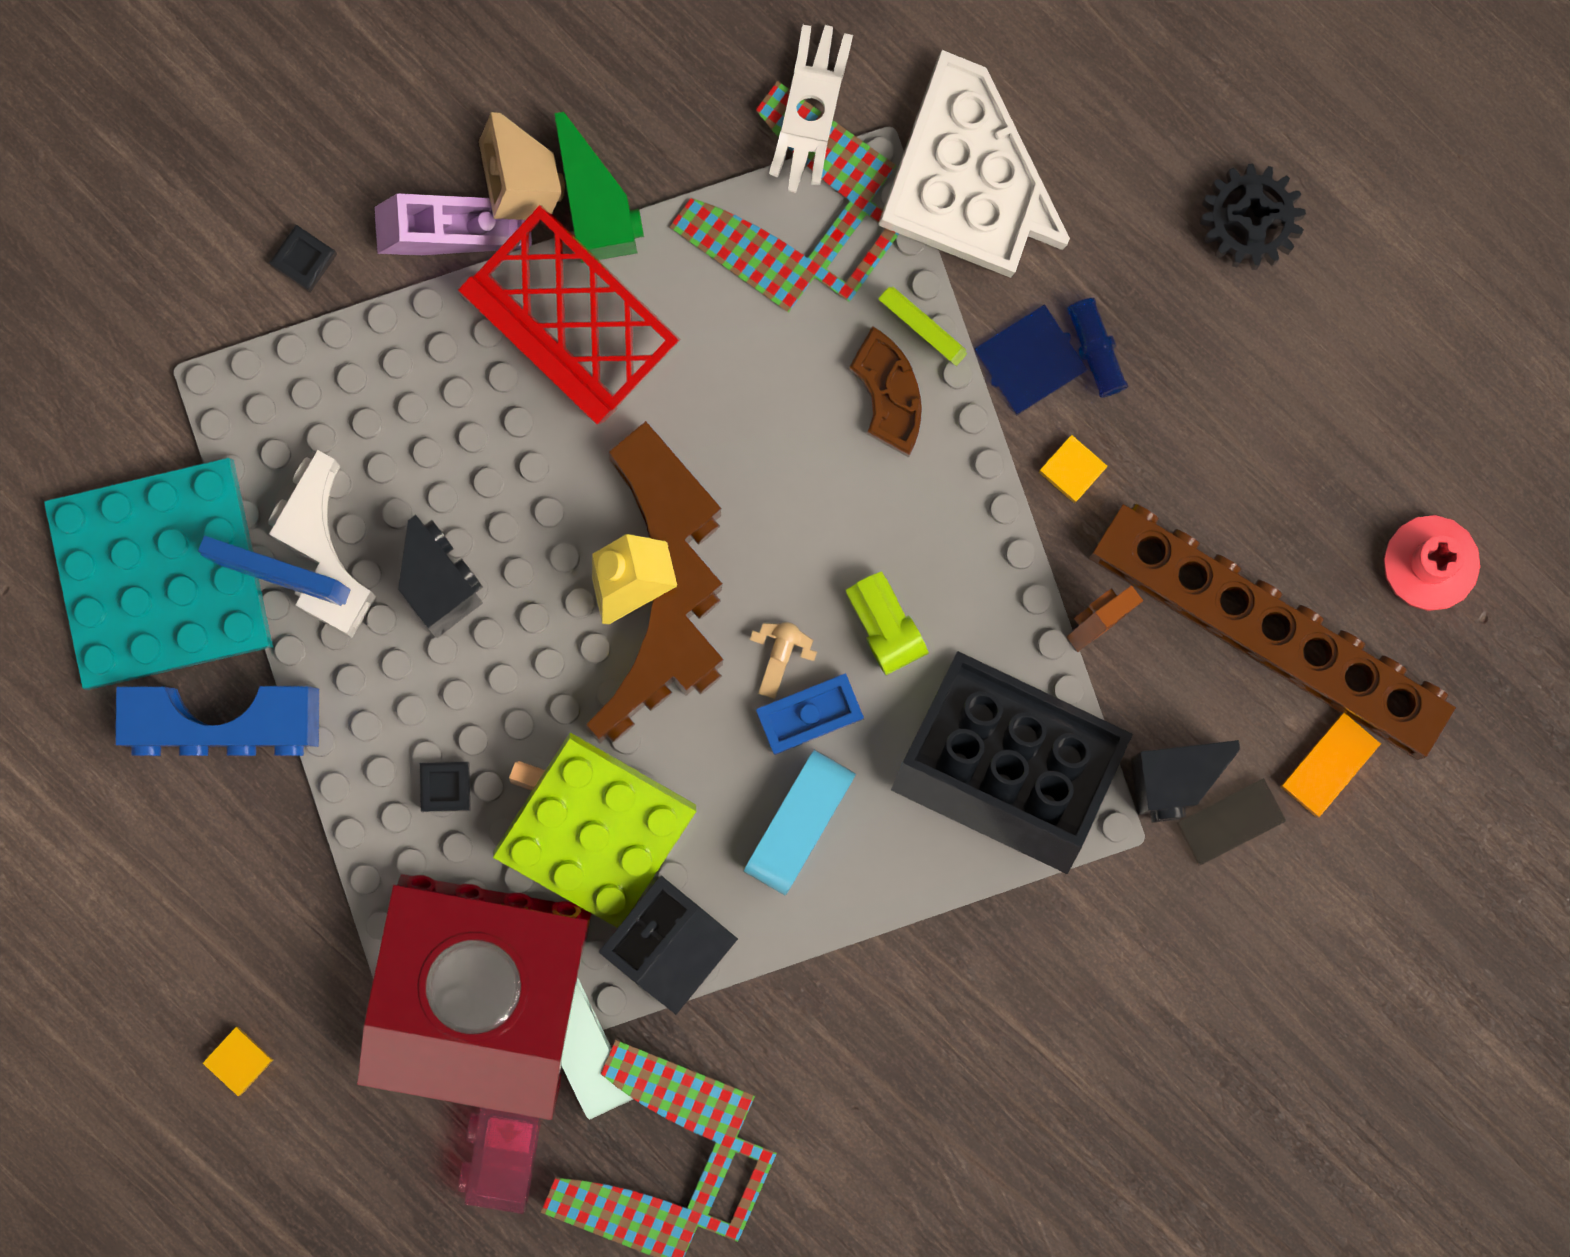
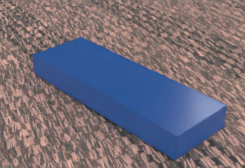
[198,536,351,606]

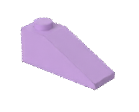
[375,194,532,255]

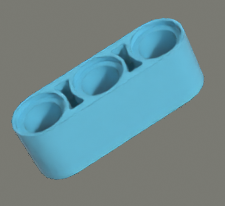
[743,749,856,896]

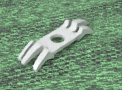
[769,24,853,193]

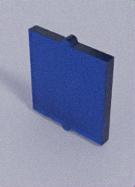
[974,304,1088,415]

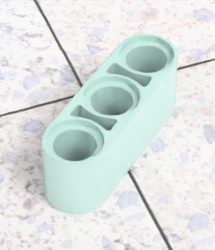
[561,978,633,1120]

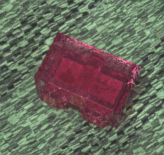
[458,1107,542,1214]

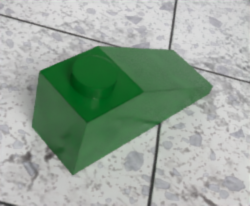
[554,112,644,263]

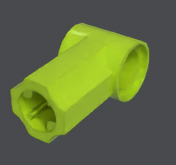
[845,571,929,676]

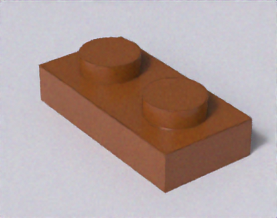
[1066,585,1143,652]

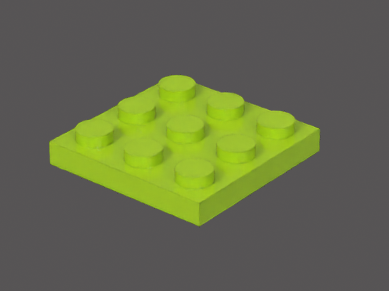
[493,732,697,928]

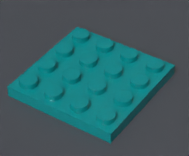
[44,458,273,690]

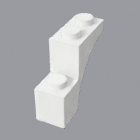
[268,450,376,638]

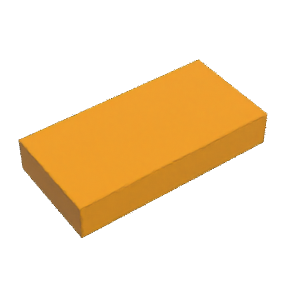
[1280,713,1381,818]

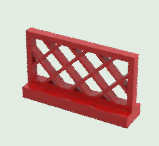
[458,205,681,425]

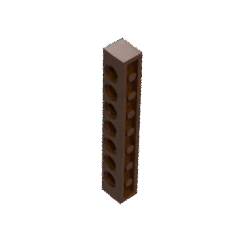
[1089,504,1456,760]

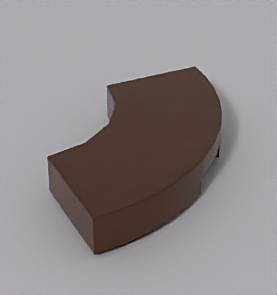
[849,326,922,457]

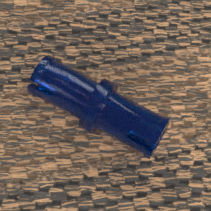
[1067,298,1128,398]

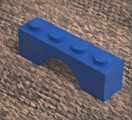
[116,686,319,756]

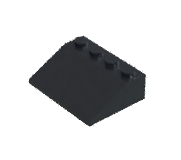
[891,651,1133,874]

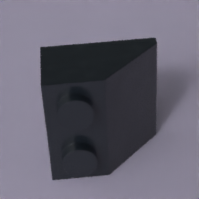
[1131,740,1240,823]

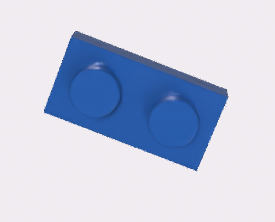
[756,673,864,755]

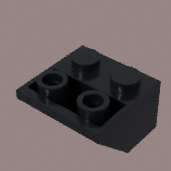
[398,515,483,638]
[599,875,738,1015]

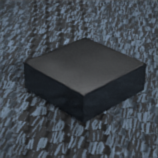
[269,225,337,293]
[420,762,471,813]

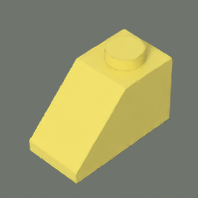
[592,534,677,624]

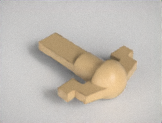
[750,622,817,699]

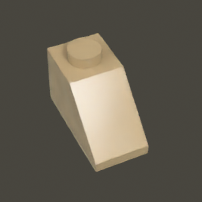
[479,112,565,220]

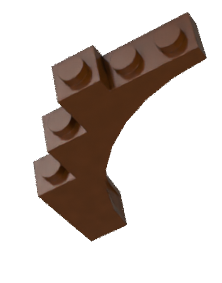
[586,421,724,744]

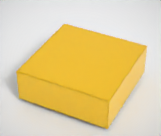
[1039,435,1108,504]
[203,1027,274,1096]

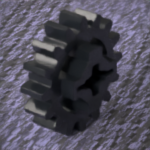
[1200,164,1306,270]

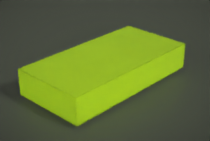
[878,286,967,367]

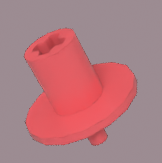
[1383,515,1481,611]

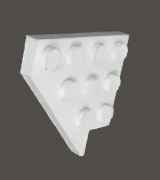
[878,50,1070,278]

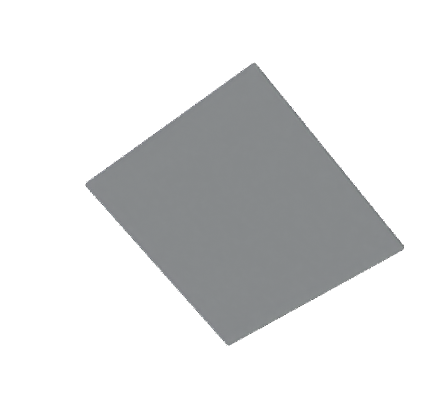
[174,127,1145,1034]

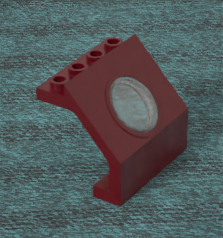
[357,874,592,1120]

